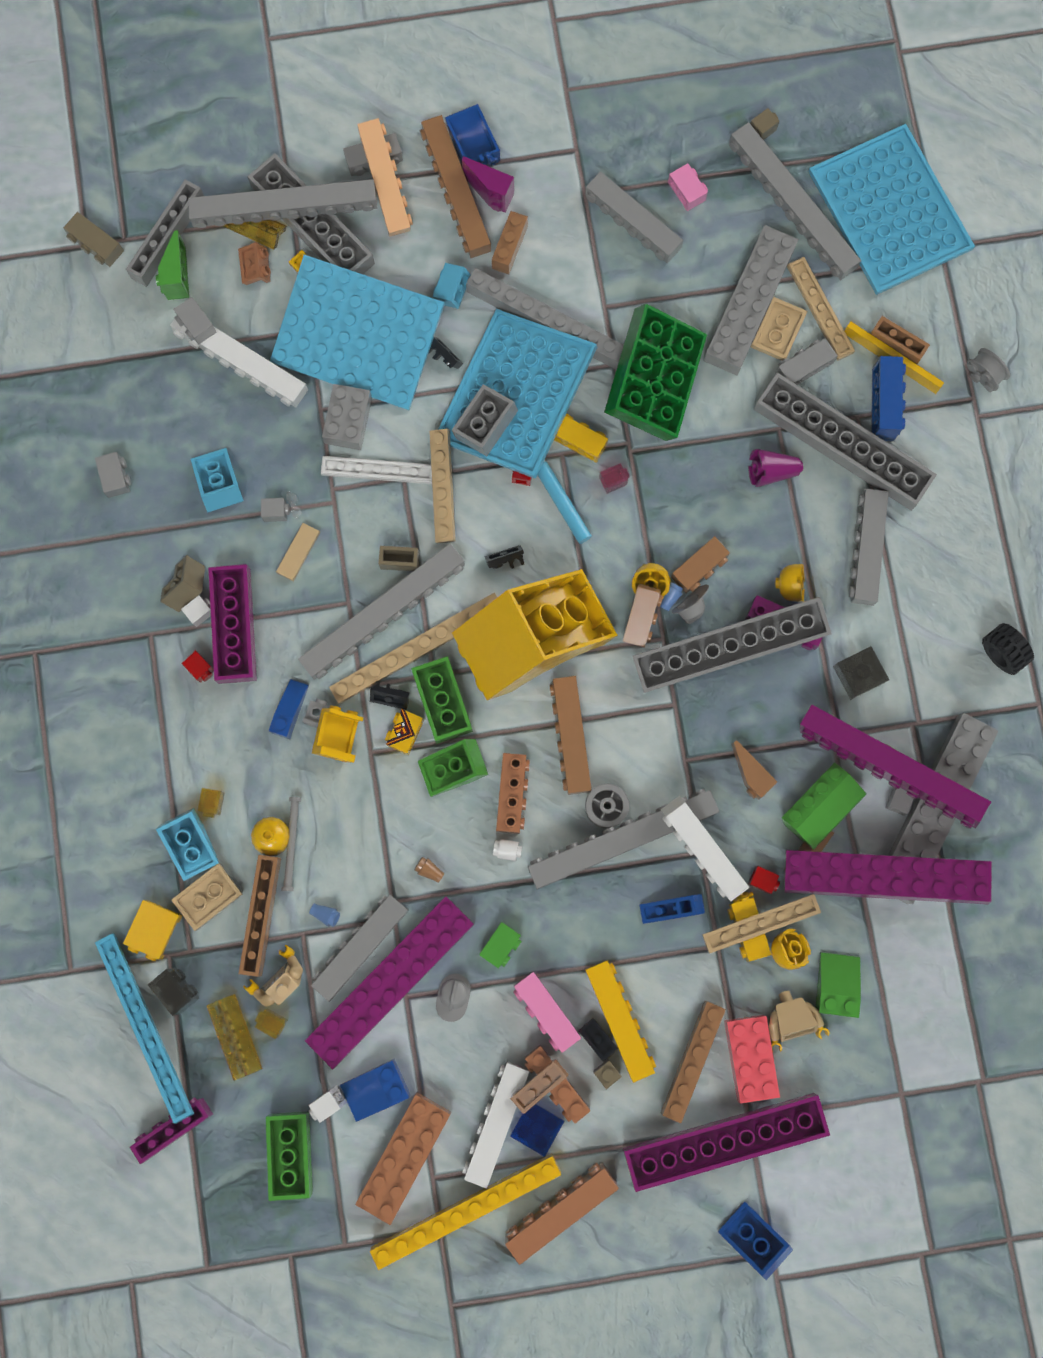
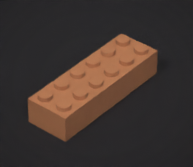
[355,1092,451,1225]
[505,1163,619,1265]

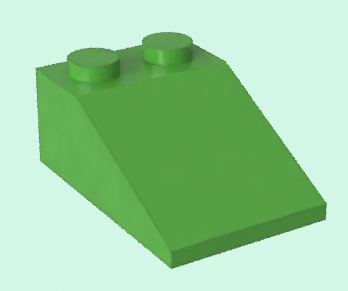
[156,230,189,300]
[418,739,489,797]
[815,952,861,1018]

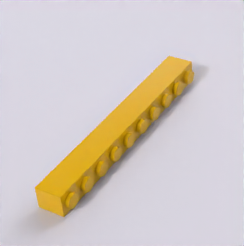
[370,1153,561,1270]

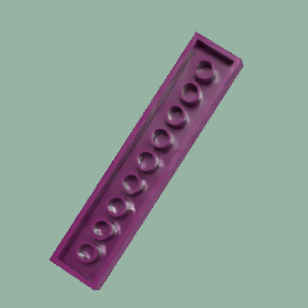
[800,705,991,829]
[785,850,992,905]
[305,896,474,1070]
[623,1093,830,1192]

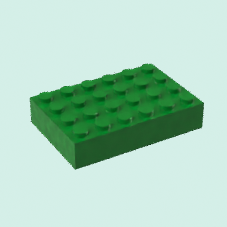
[604,304,707,441]

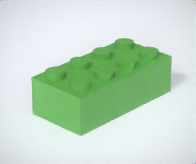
[411,656,473,744]
[266,1111,313,1201]

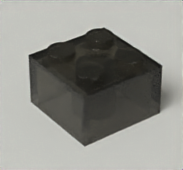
[833,646,889,700]
[148,968,199,1016]

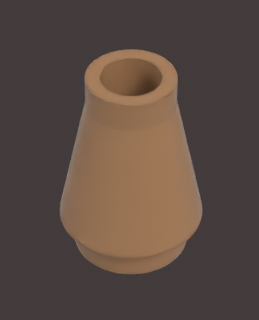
[414,857,444,883]

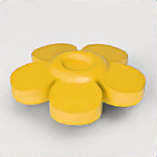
[732,892,754,903]

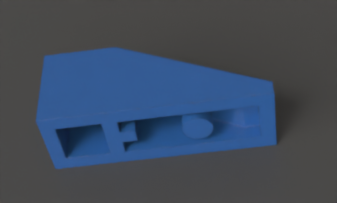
[269,679,309,739]
[639,894,705,924]

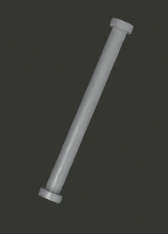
[281,797,301,891]

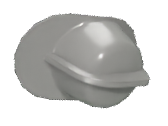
[672,584,709,624]
[436,974,471,1022]

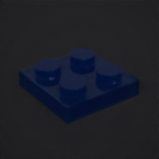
[510,1104,565,1157]

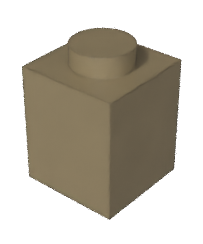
[750,108,779,140]
[593,1059,622,1090]

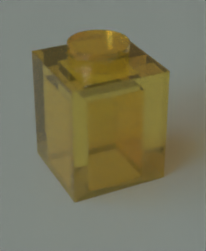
[198,788,225,818]
[255,1009,288,1039]

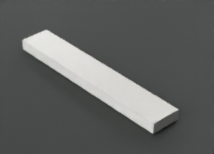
[321,456,432,484]

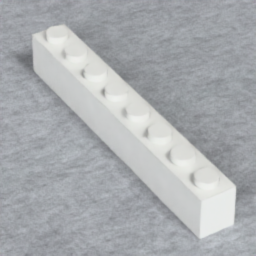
[170,319,308,408]

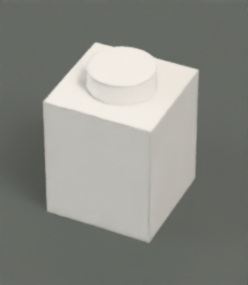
[181,595,211,627]

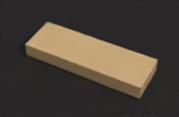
[276,523,320,582]

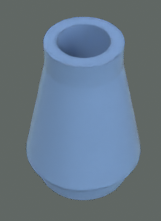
[660,582,683,611]
[309,903,340,927]

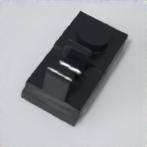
[429,336,463,369]
[484,545,524,569]
[369,681,410,710]
[578,1018,618,1062]

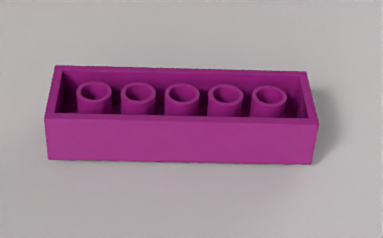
[208,564,257,684]

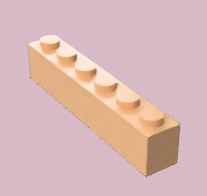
[357,118,413,237]

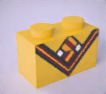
[385,709,424,755]

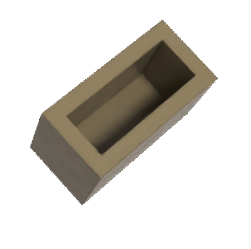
[378,546,420,571]

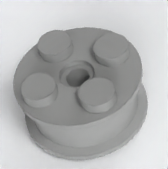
[967,348,1010,392]
[585,784,629,828]

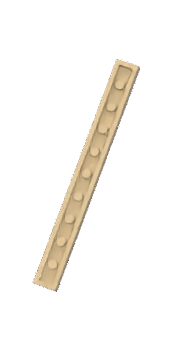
[329,592,497,704]

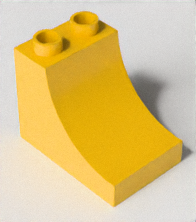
[452,569,618,700]

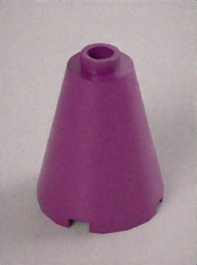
[748,449,803,487]

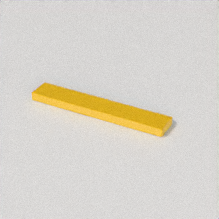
[845,321,944,394]

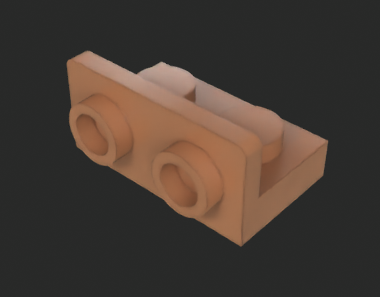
[238,242,271,285]

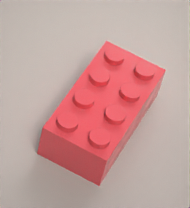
[724,1015,780,1104]

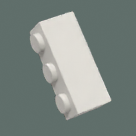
[309,1085,347,1123]

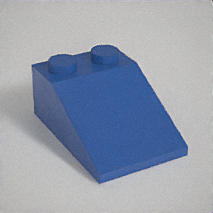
[340,1059,411,1122]
[718,1202,793,1280]

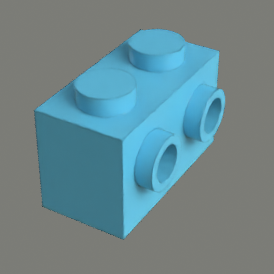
[432,263,471,309]

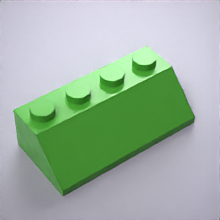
[782,762,867,850]

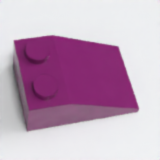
[462,156,514,213]

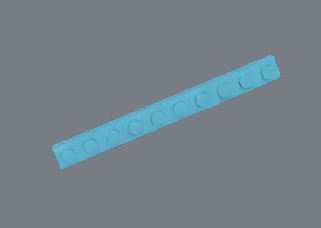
[95,933,194,1124]

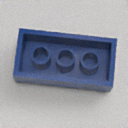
[871,356,906,441]

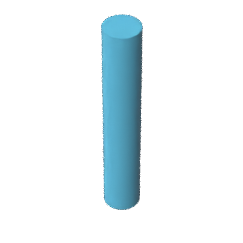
[538,462,592,544]

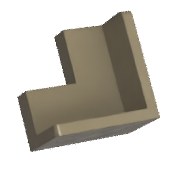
[160,555,205,612]

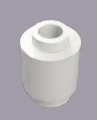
[493,839,522,861]

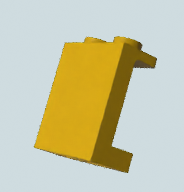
[312,705,364,763]
[123,900,183,961]

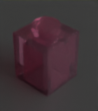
[599,463,630,494]

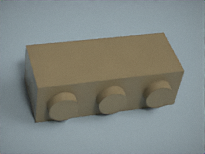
[63,211,124,267]

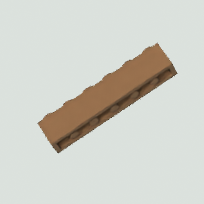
[550,676,592,795]
[239,855,281,977]
[660,1000,726,1123]

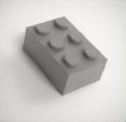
[322,384,372,450]
[452,384,518,457]

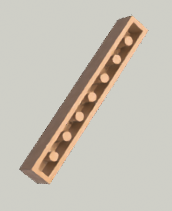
[419,115,491,258]

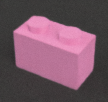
[668,163,708,211]

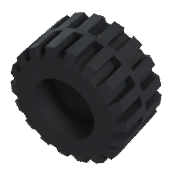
[982,623,1034,675]

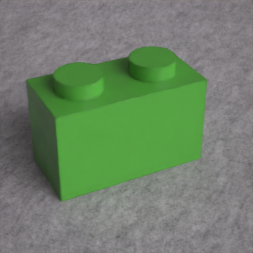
[479,922,522,969]

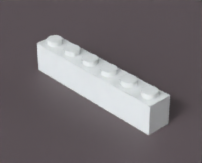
[661,795,750,901]
[462,1061,530,1189]

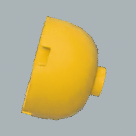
[632,563,670,598]
[775,564,805,602]
[251,817,289,856]
[771,929,811,970]

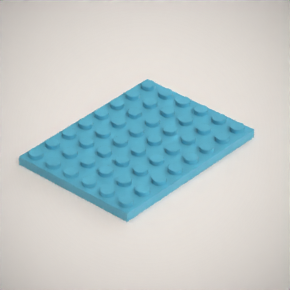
[808,124,975,295]
[270,255,445,410]
[438,309,597,479]

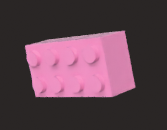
[513,971,581,1053]

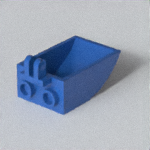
[445,104,500,166]

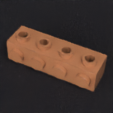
[496,753,530,834]
[524,1045,590,1124]

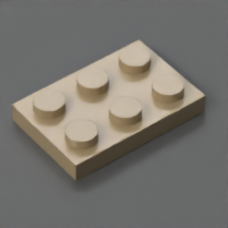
[751,297,808,361]
[172,863,243,931]

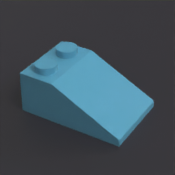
[190,448,244,513]
[156,808,219,881]

